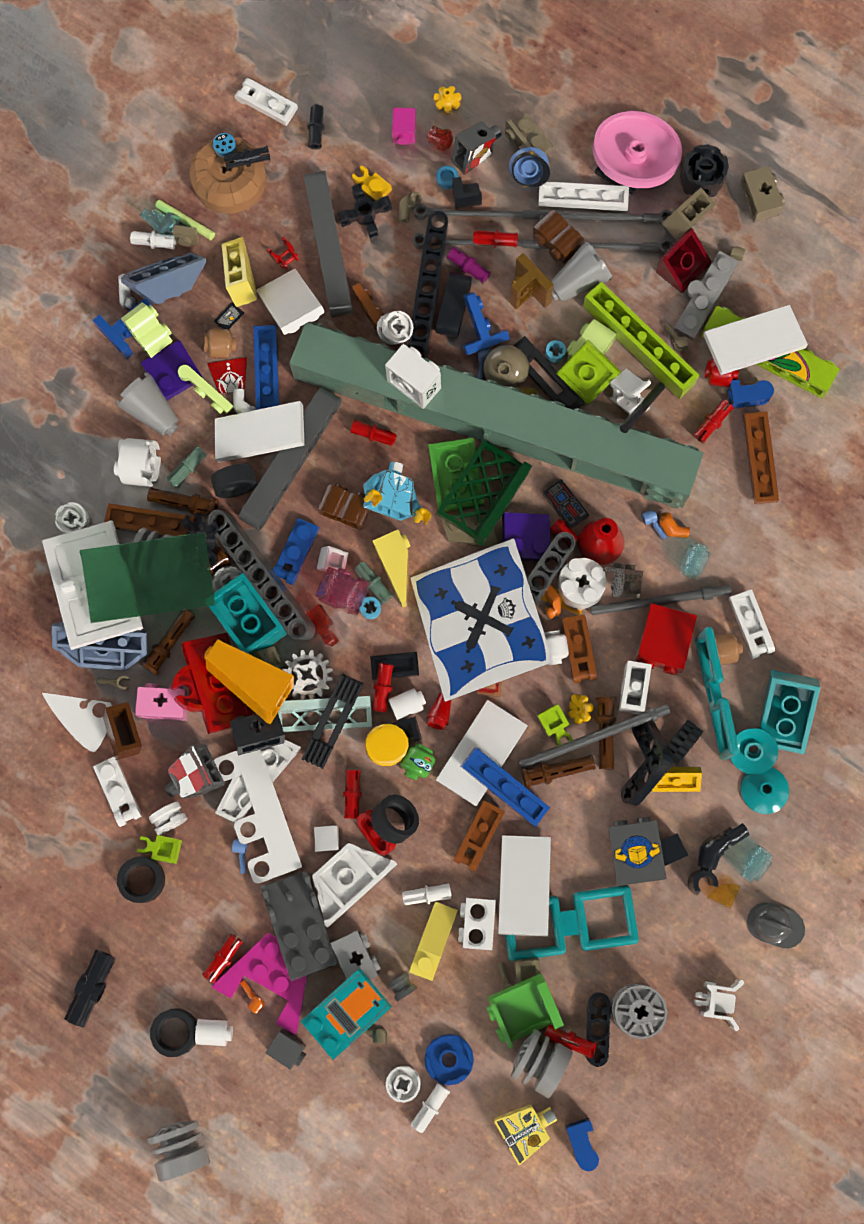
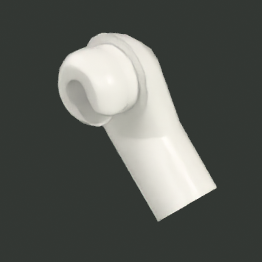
[118,274,136,309]
[233,389,256,414]

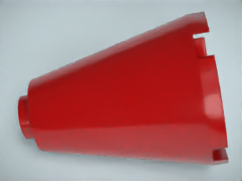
[578,518,625,565]

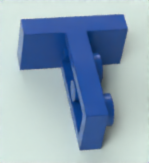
[461,292,510,355]
[93,298,152,359]

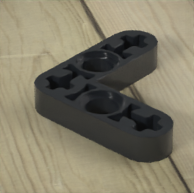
[621,720,672,806]

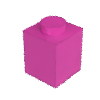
[392,108,416,145]

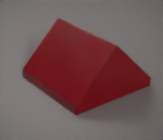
[656,228,712,293]

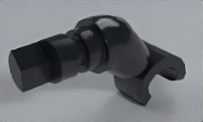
[688,823,750,895]

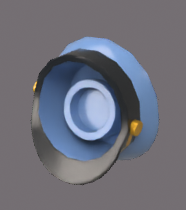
[509,147,550,187]

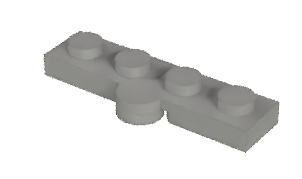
[674,251,739,341]

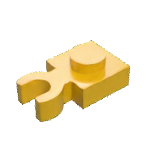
[352,166,392,202]

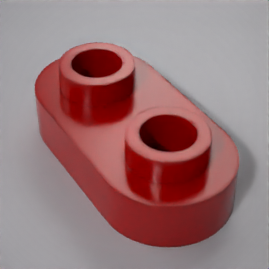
[357,810,396,856]

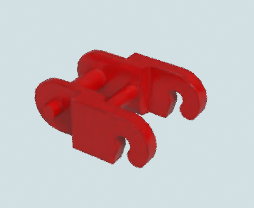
[267,237,299,270]

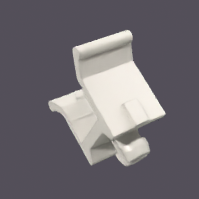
[609,368,651,416]
[694,979,744,1031]

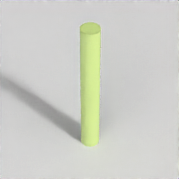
[155,200,215,240]

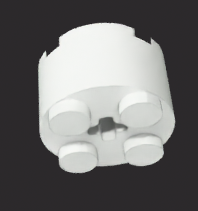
[114,438,161,487]
[557,558,606,610]

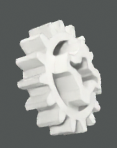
[282,650,333,700]

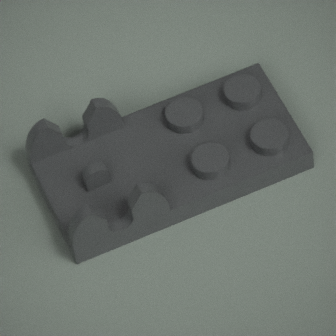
[260,870,338,981]

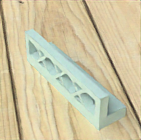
[278,696,372,732]

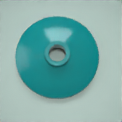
[731,728,778,775]
[741,767,789,814]

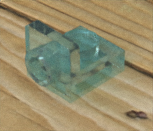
[140,208,181,235]

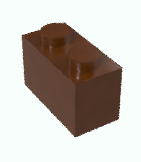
[102,702,142,760]

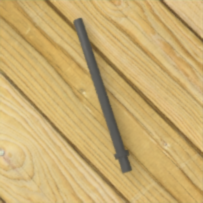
[519,704,671,768]

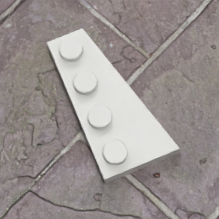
[215,729,301,823]

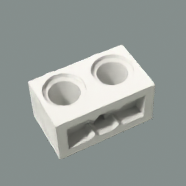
[458,898,496,950]

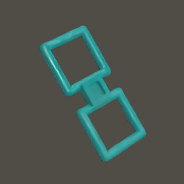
[695,626,739,761]
[505,885,639,961]

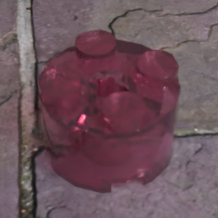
[315,567,370,615]

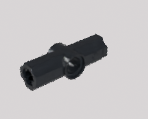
[64,950,116,1028]

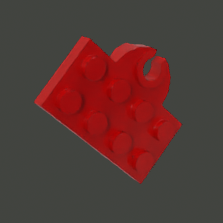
[171,632,253,734]

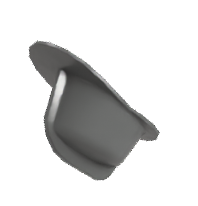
[747,902,805,949]

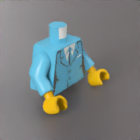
[363,462,432,524]

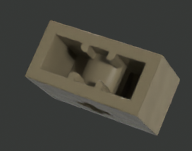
[740,166,785,223]
[662,188,716,240]

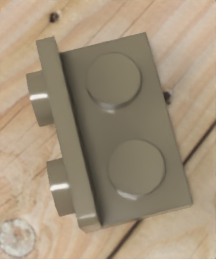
[505,113,553,154]

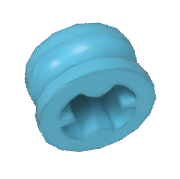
[545,340,566,363]
[360,597,381,619]

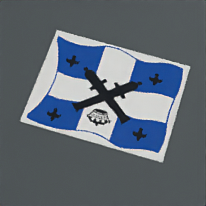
[410,538,553,702]

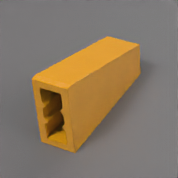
[204,639,294,724]

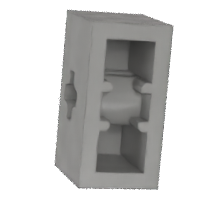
[330,930,381,980]

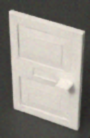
[42,520,143,650]

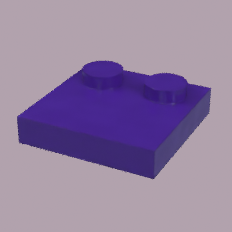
[141,340,203,401]
[502,512,551,562]

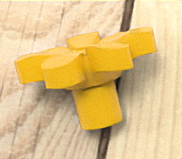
[433,86,461,114]
[568,694,594,725]

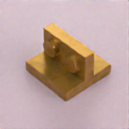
[510,253,554,309]

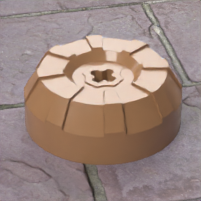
[190,137,267,214]

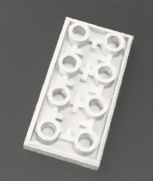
[256,269,324,335]
[703,305,808,375]
[215,401,304,463]
[436,700,528,806]
[498,836,551,936]

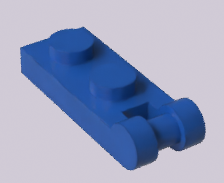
[273,518,320,585]

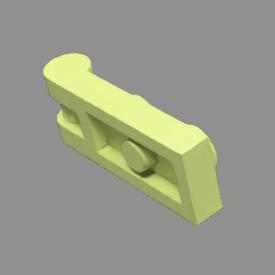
[178,365,233,414]

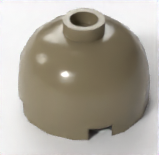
[483,345,529,388]

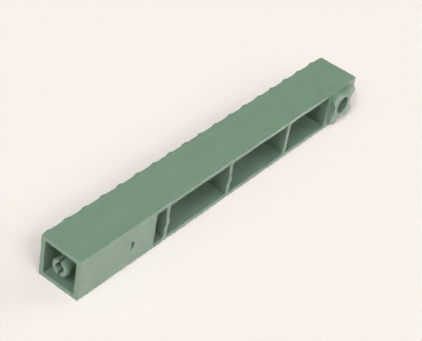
[289,322,703,509]

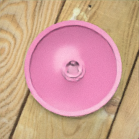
[593,111,682,188]

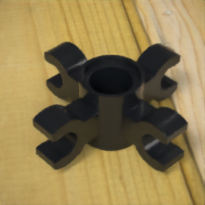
[338,184,392,239]
[181,514,219,568]

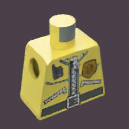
[494,1104,557,1165]

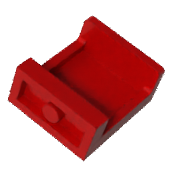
[635,603,697,675]

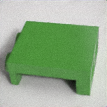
[486,973,564,1049]

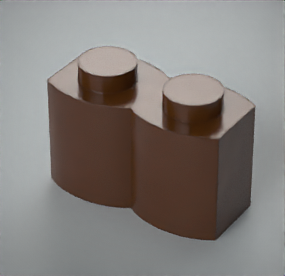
[533,210,584,264]
[318,483,370,530]

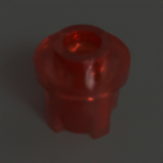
[427,125,453,151]

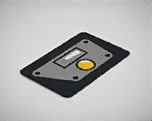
[214,303,244,329]

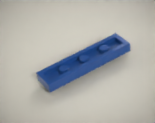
[253,325,280,410]
[460,748,550,827]

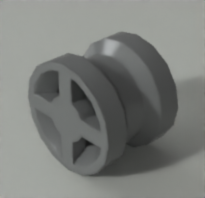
[387,972,417,1001]

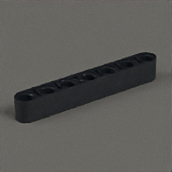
[407,211,448,359]

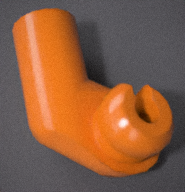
[659,512,690,538]

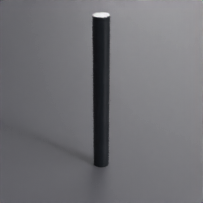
[620,382,665,433]

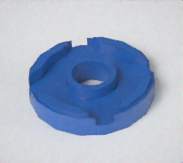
[424,1034,474,1086]

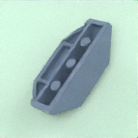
[121,252,206,304]
[51,622,147,671]

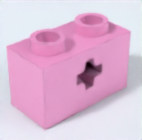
[135,683,189,721]

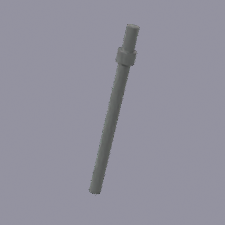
[590,585,732,615]

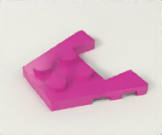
[212,933,308,1034]

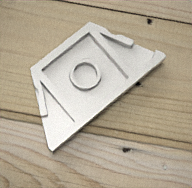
[312,843,398,928]

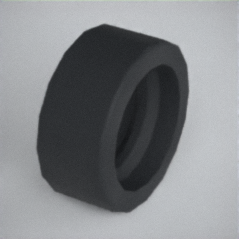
[211,464,257,498]
[371,794,419,844]
[117,857,165,903]
[150,1009,197,1057]

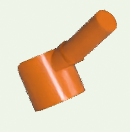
[240,980,265,1014]

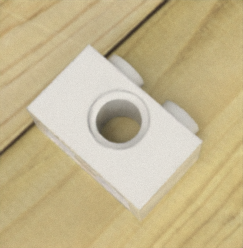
[618,661,652,715]

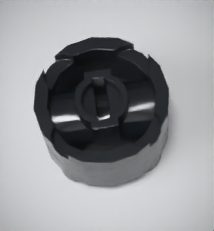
[680,144,729,197]

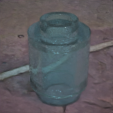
[680,542,711,579]
[738,845,774,883]

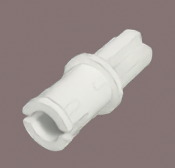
[130,231,176,249]
[402,883,451,905]
[411,1083,450,1133]

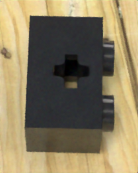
[230,713,285,756]

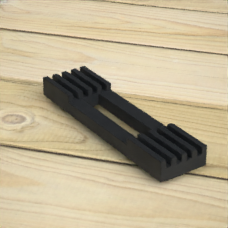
[513,336,584,410]
[301,673,364,769]

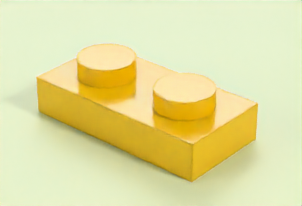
[652,767,702,792]

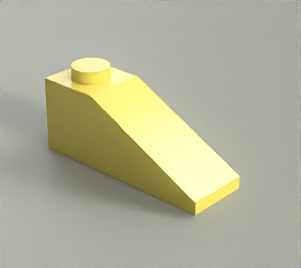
[222,237,257,307]
[373,530,410,608]
[409,902,458,981]

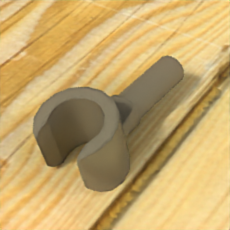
[730,246,745,261]
[664,323,689,351]
[97,675,130,691]
[498,963,513,991]
[364,1028,387,1044]

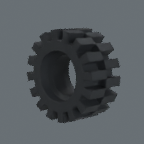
[667,720,703,765]

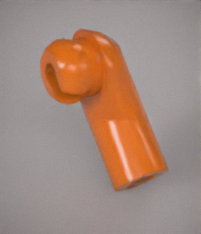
[542,584,561,619]

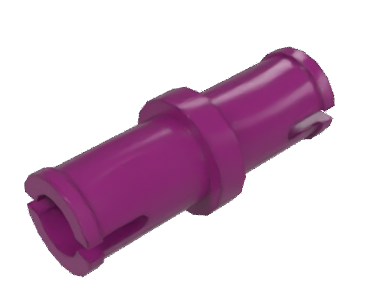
[447,246,491,284]

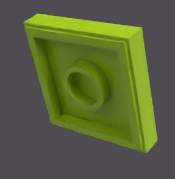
[556,339,621,405]

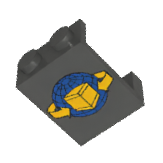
[609,817,667,886]

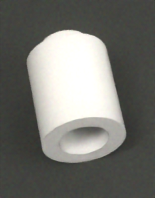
[388,688,426,721]
[195,1019,233,1046]

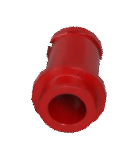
[550,519,580,548]

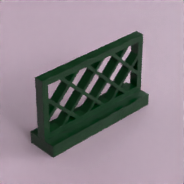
[436,440,532,546]

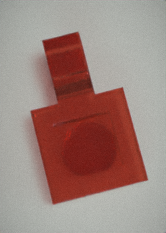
[306,604,339,647]

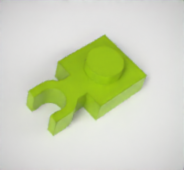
[536,703,573,746]
[137,835,182,864]

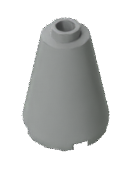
[551,241,612,302]
[115,372,179,436]

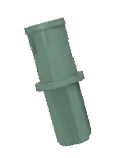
[167,446,207,487]
[355,561,393,605]

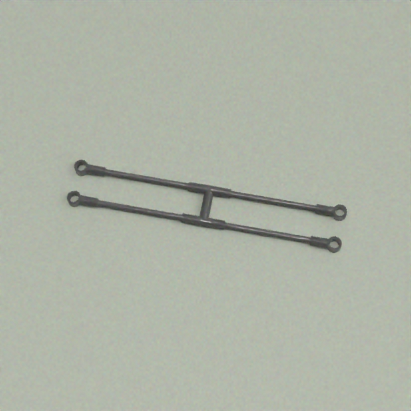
[413,204,673,255]

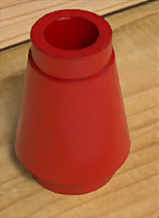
[426,693,452,730]

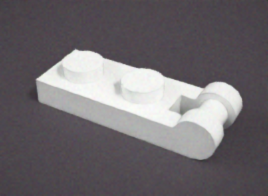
[234,78,298,126]
[729,589,775,659]
[93,757,142,827]

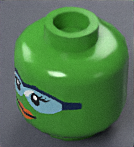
[400,743,435,781]

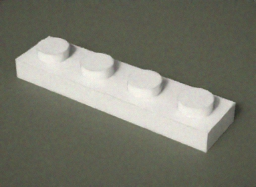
[538,182,629,211]

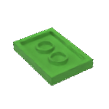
[428,438,484,512]

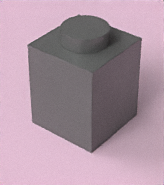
[266,1030,306,1070]

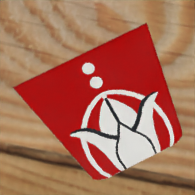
[207,357,248,394]

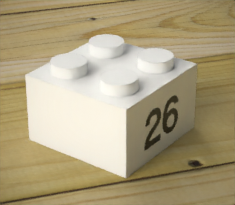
[385,344,441,409]

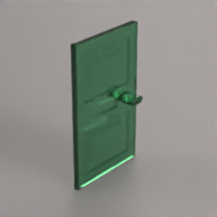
[79,532,216,623]

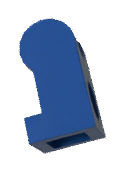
[727,380,774,409]
[565,1118,599,1171]

